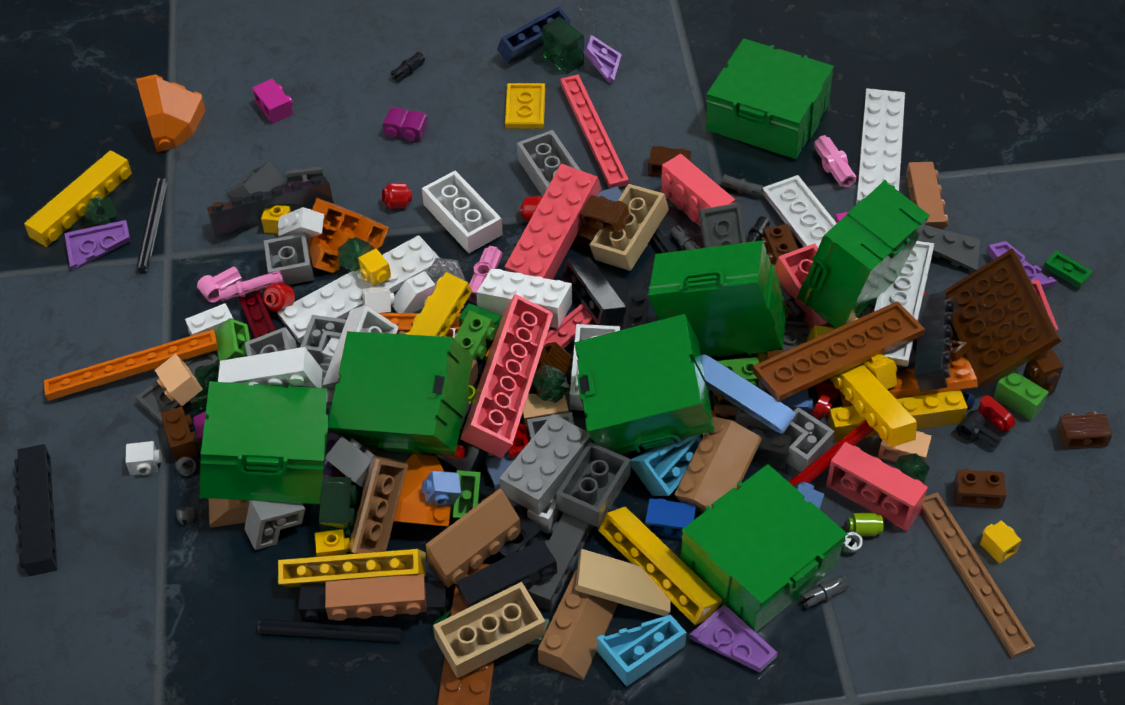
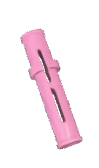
[218,270,284,302]

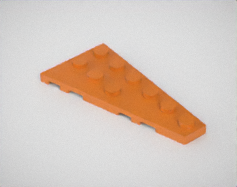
[839,354,978,407]

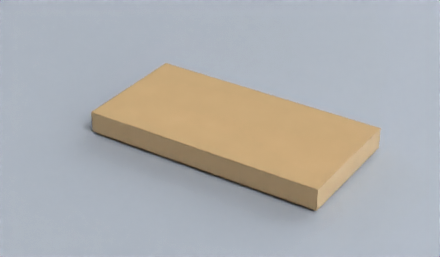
[575,549,670,616]

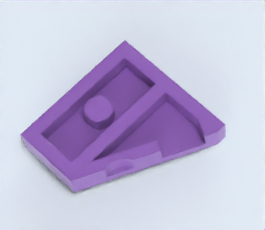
[583,35,622,83]

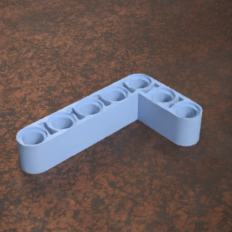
[701,355,796,434]

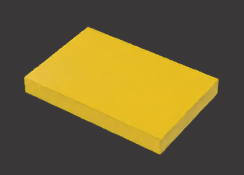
[505,83,545,129]

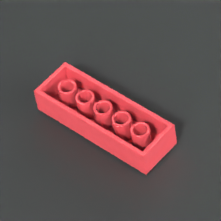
[505,164,601,280]

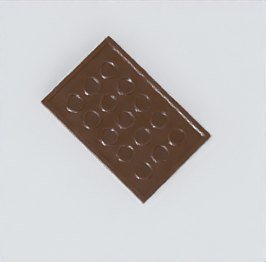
[942,248,1062,388]

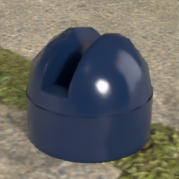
[962,391,975,411]

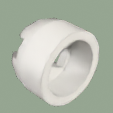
[843,532,862,553]

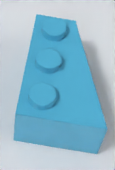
[631,435,702,496]
[597,615,686,686]

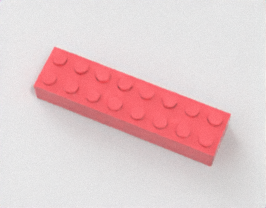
[460,294,553,458]

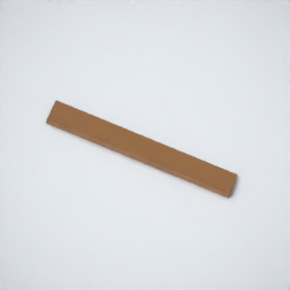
[921,492,1035,659]

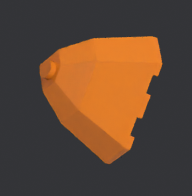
[136,74,206,152]
[307,198,389,273]
[394,454,451,526]

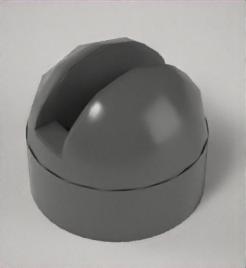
[176,457,196,476]
[176,507,195,524]

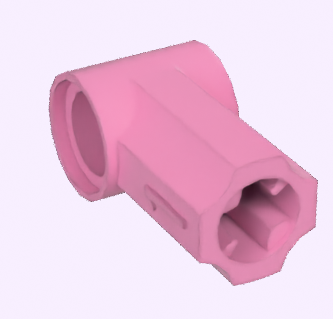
[197,266,243,303]

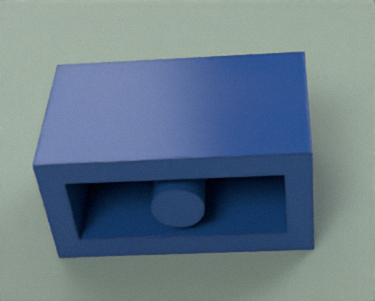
[645,498,696,540]

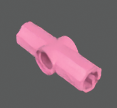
[814,135,856,189]
[468,246,502,304]

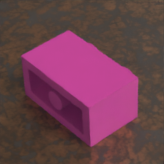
[252,79,293,124]

